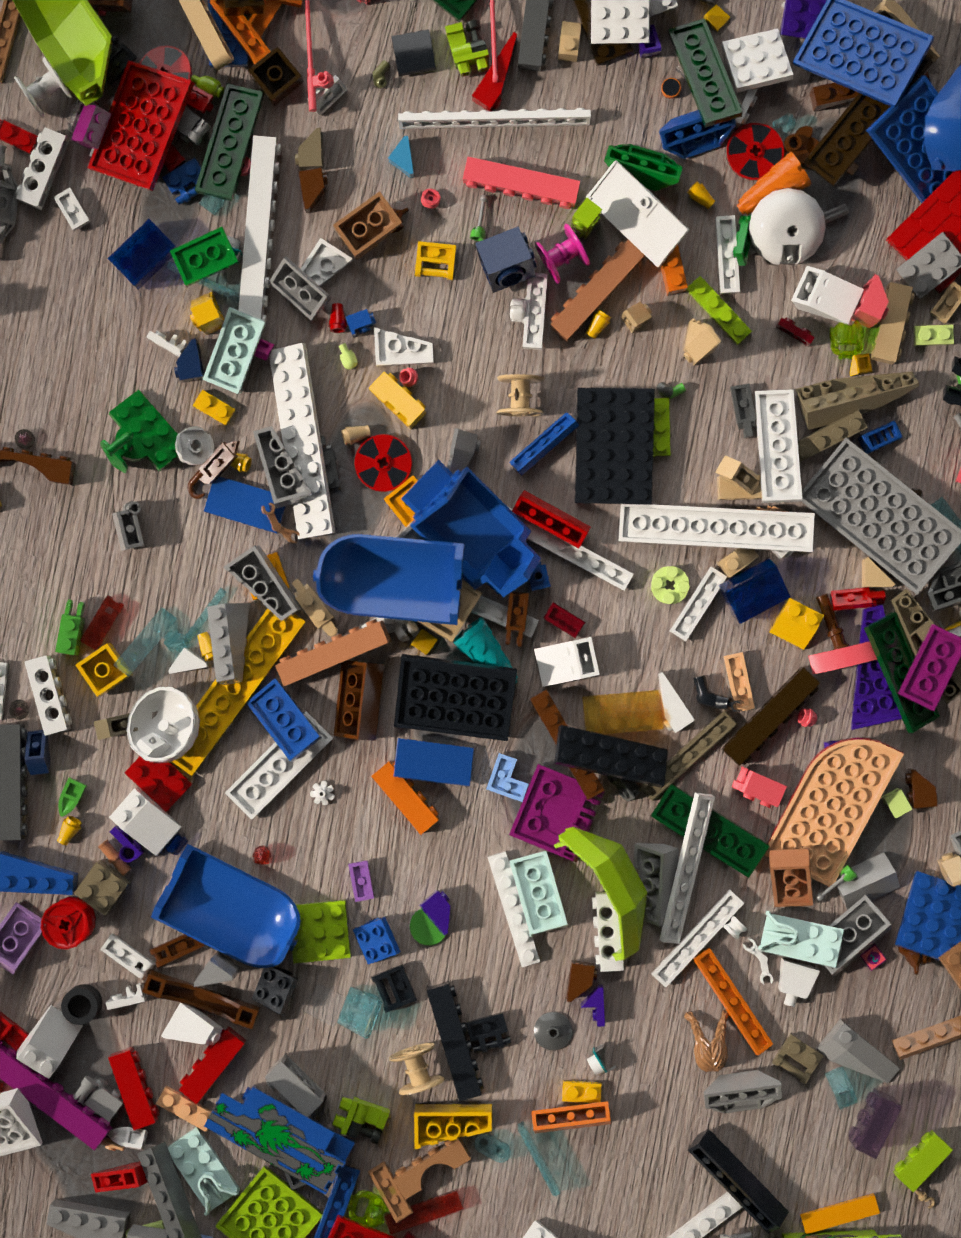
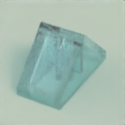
[824,1066,857,1109]

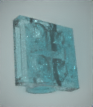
[337,987,383,1038]

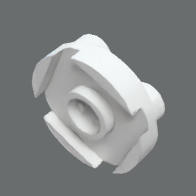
[175,426,214,465]

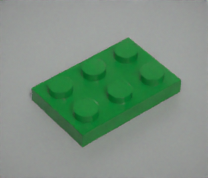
[170,227,239,287]

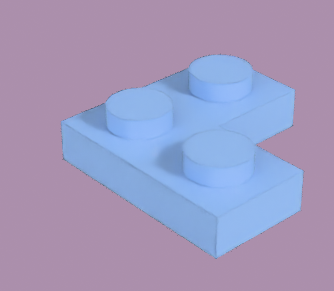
[486,753,529,802]

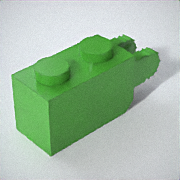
[55,599,85,655]

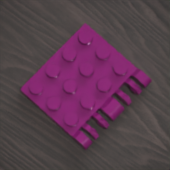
[509,764,605,862]

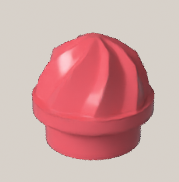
[399,368,419,387]
[797,708,817,727]

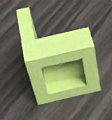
[881,788,912,818]

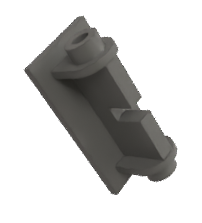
[607,776,641,802]

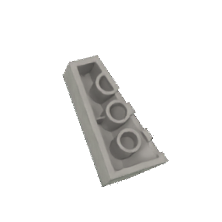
[253,426,312,509]
[207,603,251,685]

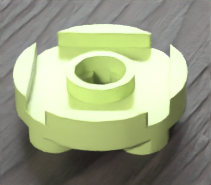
[651,566,690,604]

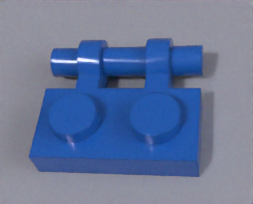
[162,158,201,205]

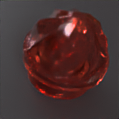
[252,845,272,865]

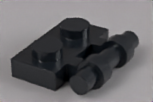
[106,35,137,85]
[466,1012,512,1054]

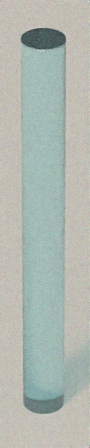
[176,588,227,653]

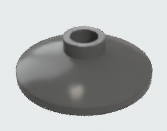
[534,1012,572,1051]

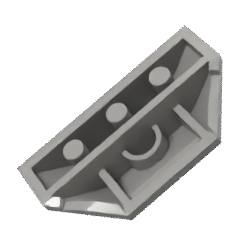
[704,1070,782,1113]

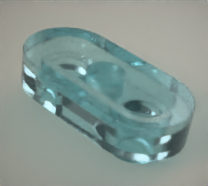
[475,1133,511,1163]

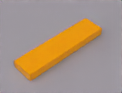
[800,1193,880,1234]

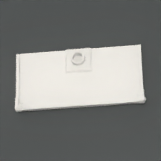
[586,160,689,268]

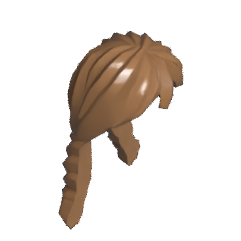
[684,1010,730,1072]

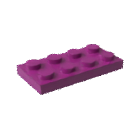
[898,624,961,711]

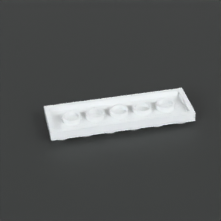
[754,390,802,503]
[225,711,333,820]

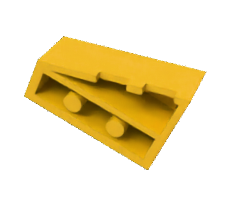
[190,292,225,335]
[368,372,426,430]

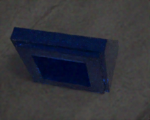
[164,832,188,855]

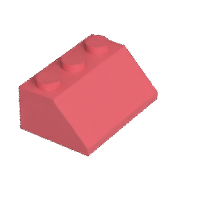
[851,274,889,329]

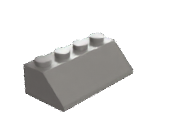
[825,895,893,977]

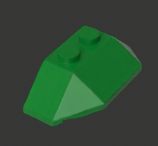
[604,144,683,191]

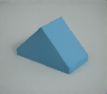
[388,136,414,178]

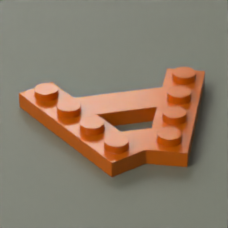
[209,0,302,64]

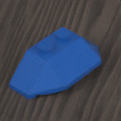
[659,110,736,159]

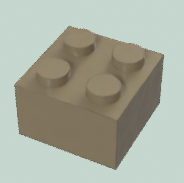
[74,860,131,916]

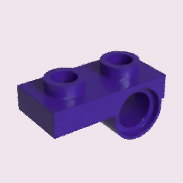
[110,825,145,862]

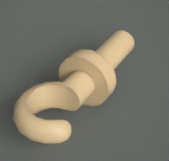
[915,1188,935,1208]

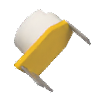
[939,611,961,636]

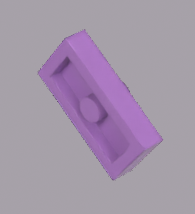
[348,860,375,902]

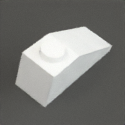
[658,672,694,733]

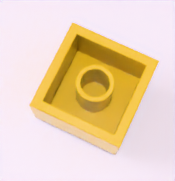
[76,643,133,697]

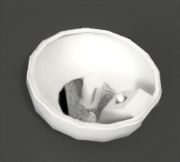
[749,188,826,265]
[126,687,200,763]

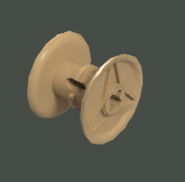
[496,374,545,417]
[389,1043,445,1095]

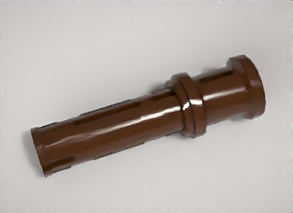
[816,593,850,650]

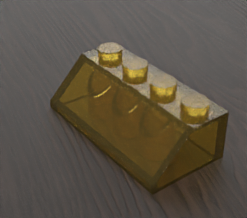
[582,690,663,734]

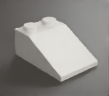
[109,788,182,856]
[17,1005,83,1079]

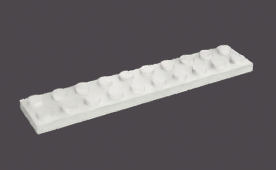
[269,343,336,539]
[619,504,815,552]

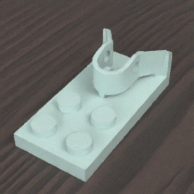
[203,307,266,394]
[509,851,568,937]
[758,911,844,968]
[167,1127,240,1216]

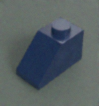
[174,339,204,383]
[25,730,51,775]

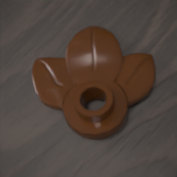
[784,126,819,165]

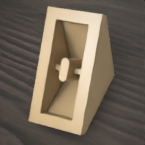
[862,557,895,587]

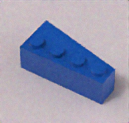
[0,851,78,895]

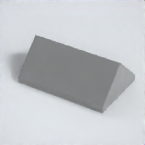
[269,256,331,321]
[836,852,900,910]
[194,951,240,987]

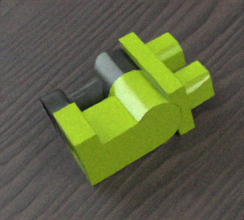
[445,20,489,77]
[332,1097,390,1145]

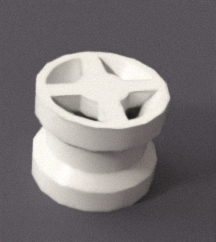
[723,915,747,940]

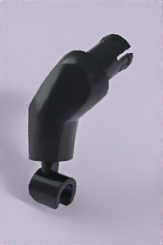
[693,675,743,712]

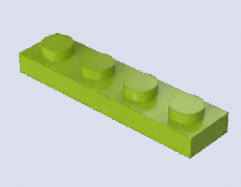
[686,276,752,345]

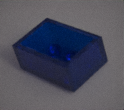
[108,219,177,290]
[719,558,791,624]

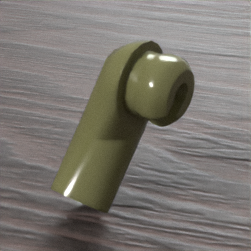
[373,60,391,89]

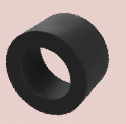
[61,984,102,1025]

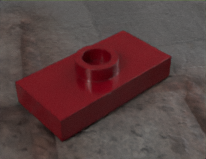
[543,602,586,639]

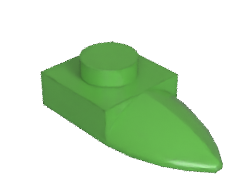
[58,777,87,817]

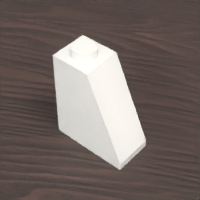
[161,1003,223,1045]

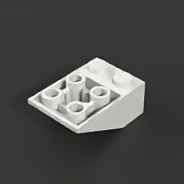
[791,266,864,325]
[534,637,600,687]

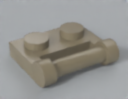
[772,1033,823,1084]

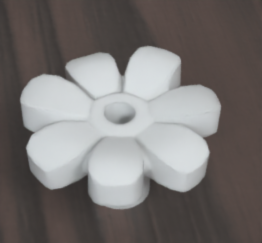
[310,781,335,805]

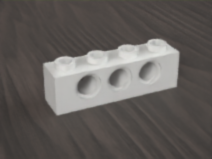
[16,127,70,211]
[25,655,72,736]
[592,892,624,972]

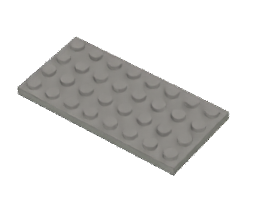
[801,438,961,595]

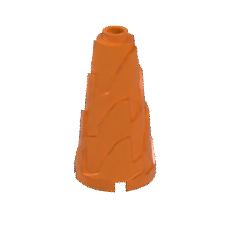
[736,152,812,215]

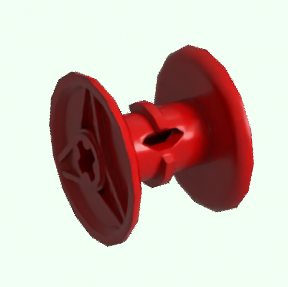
[40,896,96,949]

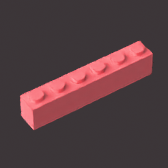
[463,157,580,209]

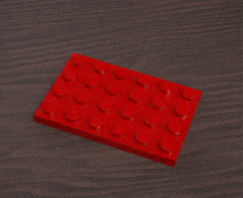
[87,61,195,191]

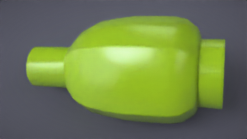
[191,74,225,98]

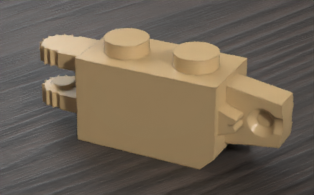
[292,578,338,637]

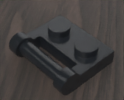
[371,963,417,1013]

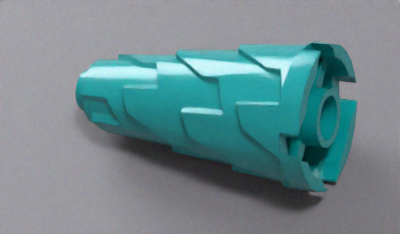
[453,617,518,684]

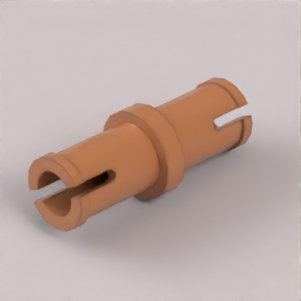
[98,839,132,876]

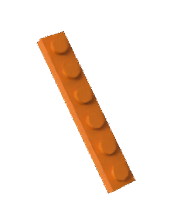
[693,948,773,1055]

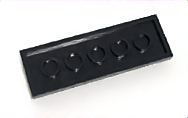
[554,725,668,788]

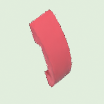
[808,641,877,674]

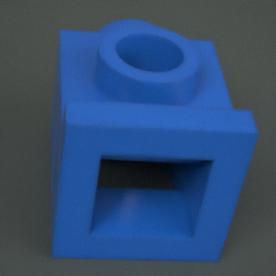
[346,309,376,337]
[529,561,551,591]

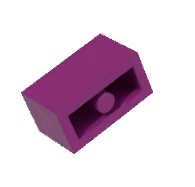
[71,105,111,149]

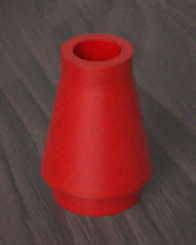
[328,303,347,333]

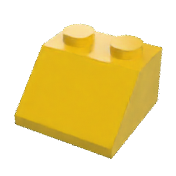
[770,598,824,650]

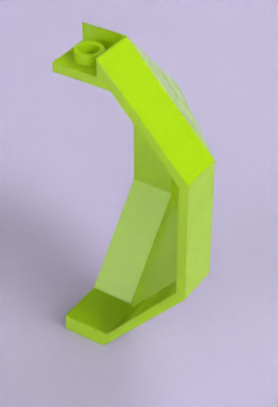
[13,0,112,106]
[554,827,648,961]

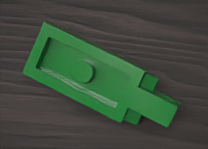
[733,215,751,266]

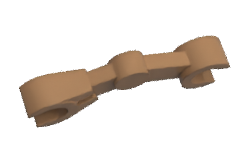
[261,502,300,544]

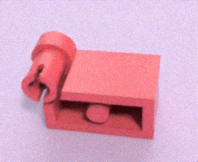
[731,767,787,808]

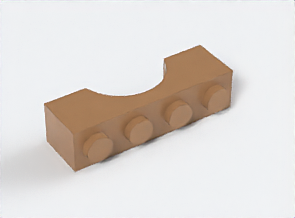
[393,1137,471,1200]

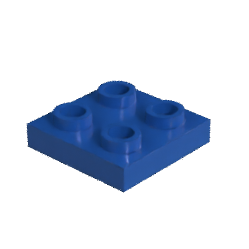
[353,917,401,964]

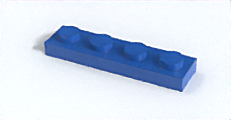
[509,412,579,476]
[314,1165,360,1238]

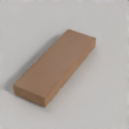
[368,1161,414,1223]

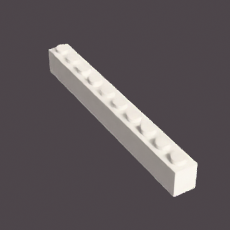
[239,135,281,326]

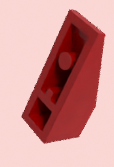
[91,1162,148,1193]

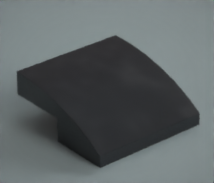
[391,29,436,76]

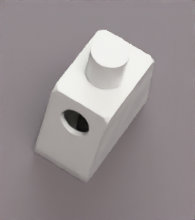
[778,958,820,1007]

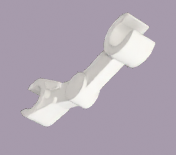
[742,938,773,985]

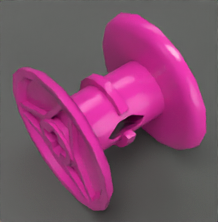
[534,224,590,284]

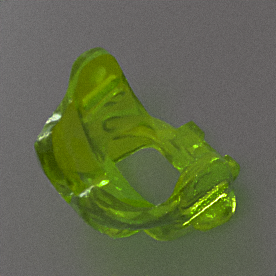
[829,319,864,360]
[346,1190,389,1229]

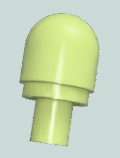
[339,343,358,370]

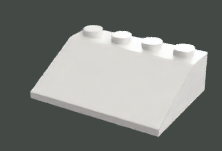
[0,1088,43,1156]

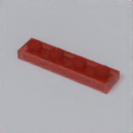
[384,1189,463,1235]

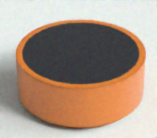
[661,78,681,99]

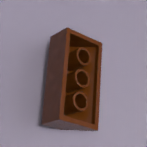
[333,660,384,741]

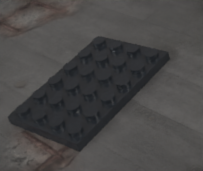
[575,388,655,505]
[394,654,517,741]

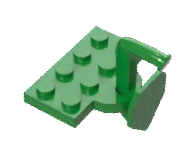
[100,389,179,474]

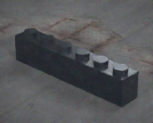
[426,981,484,1102]
[688,1128,789,1233]

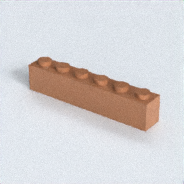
[550,239,645,342]
[275,619,392,686]

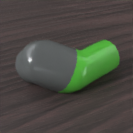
[657,382,686,399]

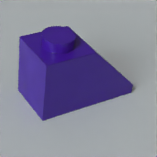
[419,890,450,935]

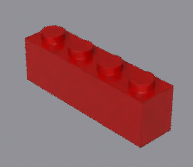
[512,490,591,549]
[179,1026,246,1104]
[108,1047,159,1131]

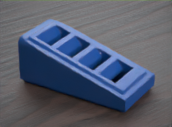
[858,420,903,454]

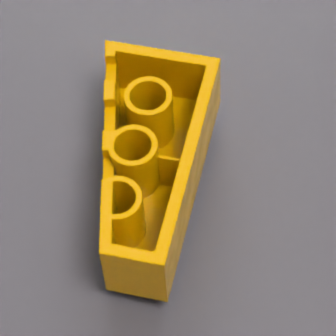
[414,1104,492,1149]

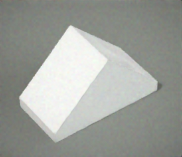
[168,648,210,674]

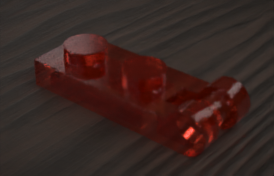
[80,595,125,650]

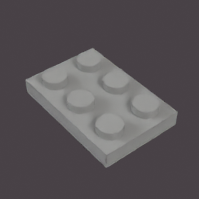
[896,232,961,299]

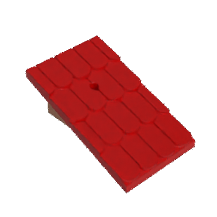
[886,170,961,294]

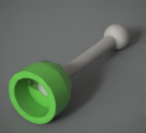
[470,195,488,241]
[816,865,858,901]

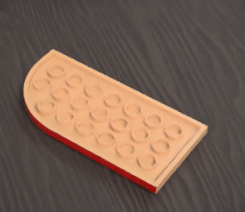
[764,738,904,887]

